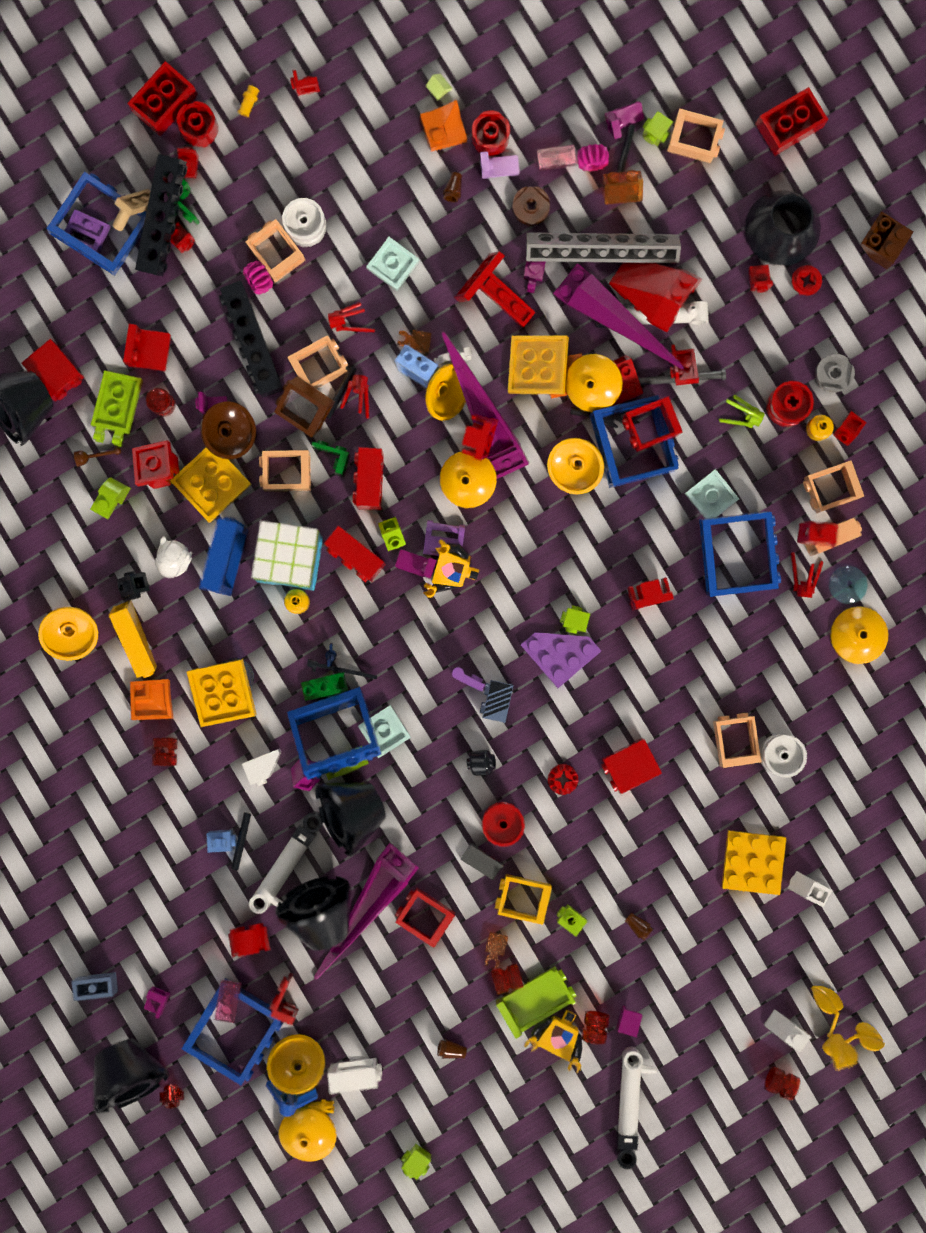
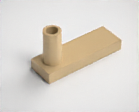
[112,189,151,231]

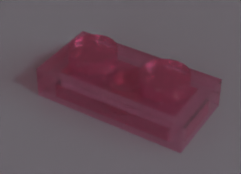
[536,145,577,171]
[215,980,241,1023]

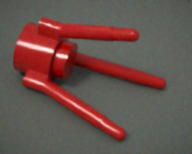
[328,303,375,333]
[340,375,369,419]
[791,552,824,598]

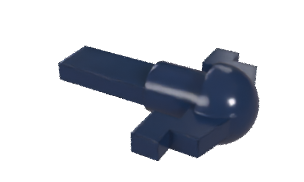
[325,643,337,670]

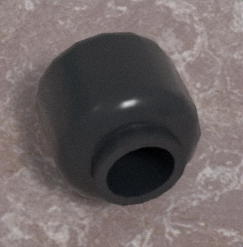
[466,750,496,776]

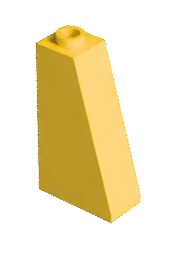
[109,600,157,678]

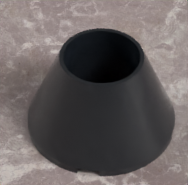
[745,190,821,266]
[0,371,53,446]
[315,781,386,856]
[276,876,351,951]
[93,1039,170,1113]

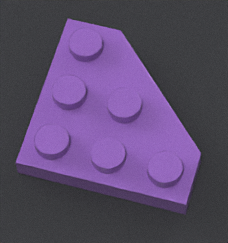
[521,632,601,688]

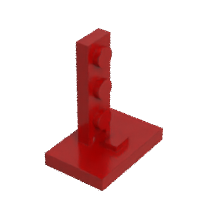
[454,251,536,327]

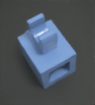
[207,830,237,852]

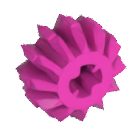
[577,143,609,172]
[243,261,273,295]

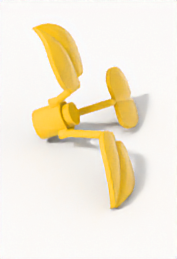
[811,986,885,1070]

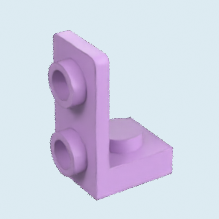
[480,152,520,179]

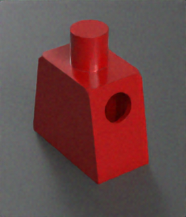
[797,521,839,548]

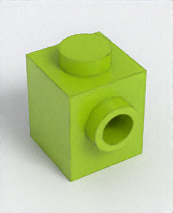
[642,111,673,147]
[378,517,406,551]
[560,605,590,634]
[556,904,588,936]
[401,1143,431,1180]

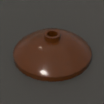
[200,401,256,459]

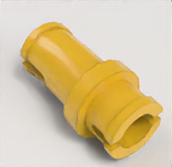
[238,85,260,117]
[304,1099,334,1114]

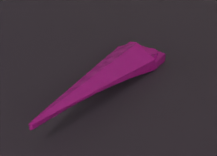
[553,263,684,369]
[442,331,529,479]
[314,843,419,979]

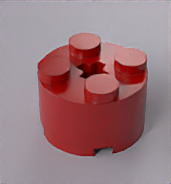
[176,101,218,148]
[472,110,510,156]
[228,923,270,958]

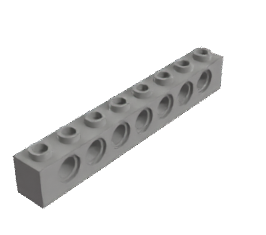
[526,233,681,263]

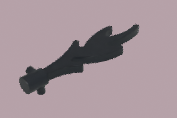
[570,407,640,429]
[307,659,377,679]

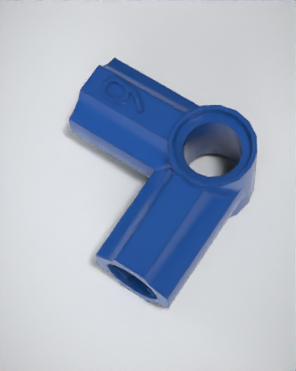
[266,1080,318,1117]

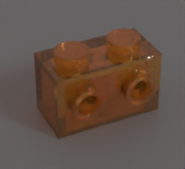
[602,170,643,205]

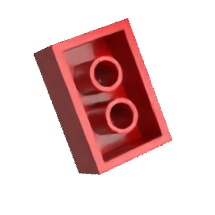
[127,61,198,136]
[755,87,829,156]
[353,447,384,511]
[324,526,386,582]

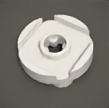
[434,347,472,368]

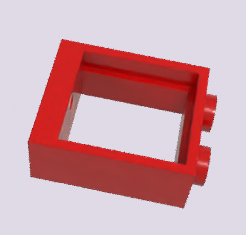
[622,396,683,452]
[394,887,455,948]

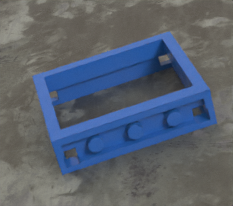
[46,171,147,276]
[589,395,679,488]
[699,511,781,597]
[199,516,249,596]
[287,687,382,780]
[182,978,284,1085]

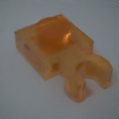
[397,330,432,353]
[485,931,508,968]

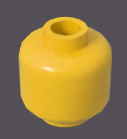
[806,415,834,441]
[284,589,310,614]

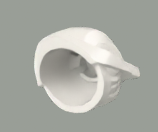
[155,536,192,578]

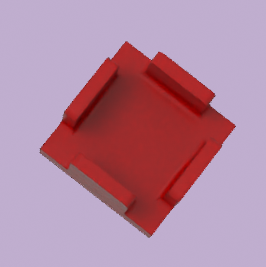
[461,414,499,461]
[132,440,180,489]
[627,577,674,610]

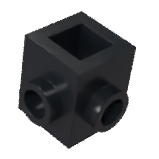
[117,571,150,600]

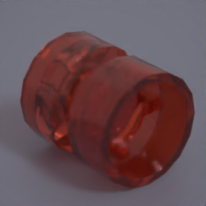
[146,388,176,417]
[152,737,178,766]
[491,963,524,995]
[581,1010,610,1045]
[764,1066,800,1101]

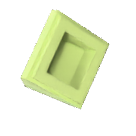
[426,74,452,101]

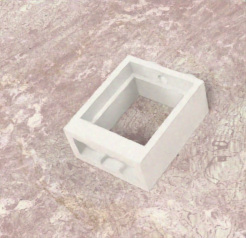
[328,1058,382,1094]

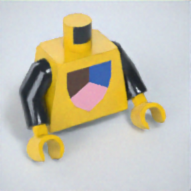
[423,540,479,597]
[524,1010,583,1073]

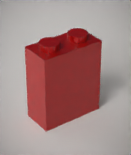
[21,339,84,401]
[601,738,662,794]

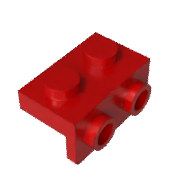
[669,344,699,386]

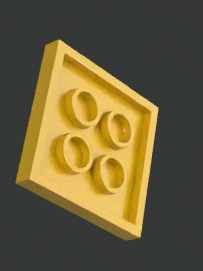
[508,336,569,394]
[170,448,252,523]
[187,659,257,727]
[721,830,786,895]

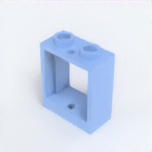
[395,344,439,389]

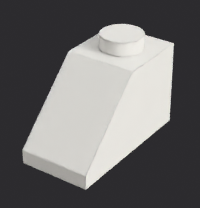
[242,749,281,787]
[788,871,832,907]
[764,1009,811,1053]

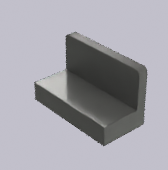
[460,843,504,880]

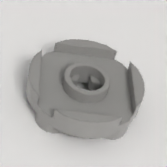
[815,354,855,393]

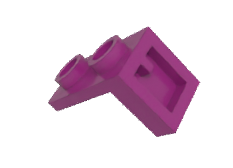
[604,101,644,139]
[195,392,228,415]
[395,550,437,580]

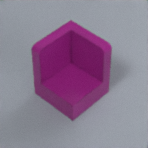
[291,759,320,791]
[144,986,170,1019]
[616,1005,643,1037]

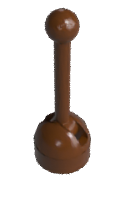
[74,447,121,467]

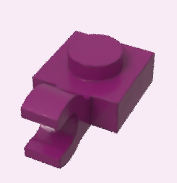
[524,261,546,293]

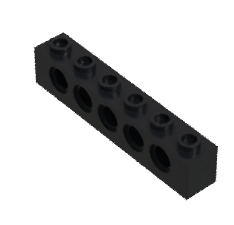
[135,154,187,276]
[219,280,283,398]

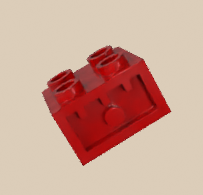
[123,324,171,371]
[611,355,643,407]
[269,973,299,1026]

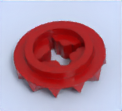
[791,265,822,296]
[548,764,579,795]

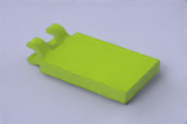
[91,370,143,447]

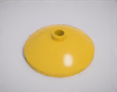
[565,354,623,412]
[425,363,466,421]
[547,438,604,494]
[440,452,497,508]
[38,607,98,661]
[830,607,888,664]
[267,1034,325,1094]
[279,1107,337,1161]

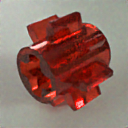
[159,1084,184,1109]

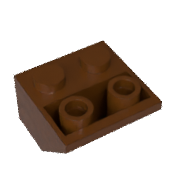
[860,211,914,269]

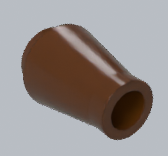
[443,172,462,203]
[625,912,653,941]
[437,1039,467,1059]

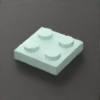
[366,237,420,291]
[685,469,739,519]
[358,705,411,758]

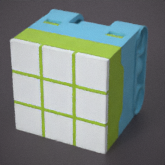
[252,521,323,591]

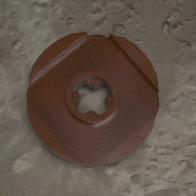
[512,186,550,227]

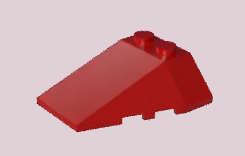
[609,262,702,333]

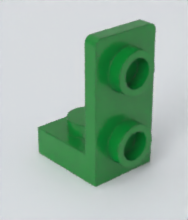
[166,179,200,225]
[311,440,350,477]
[301,672,348,701]

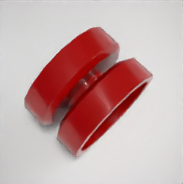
[766,381,814,427]
[482,801,525,847]

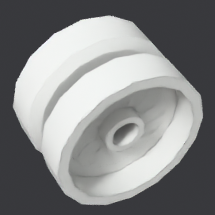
[282,198,326,247]
[760,734,807,778]

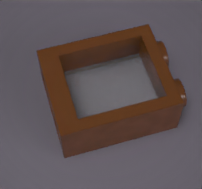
[274,376,335,438]

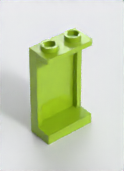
[496,966,577,1039]

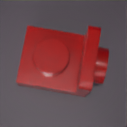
[290,70,320,96]
[177,146,199,179]
[170,223,195,253]
[748,265,773,293]
[833,411,867,446]

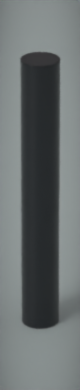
[614,125,635,182]
[327,365,357,419]
[231,812,251,870]

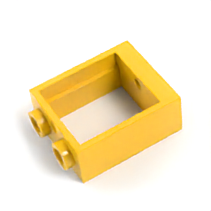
[495,874,552,925]

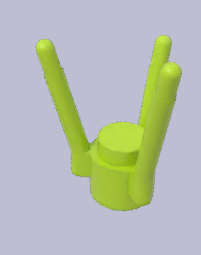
[719,395,765,428]

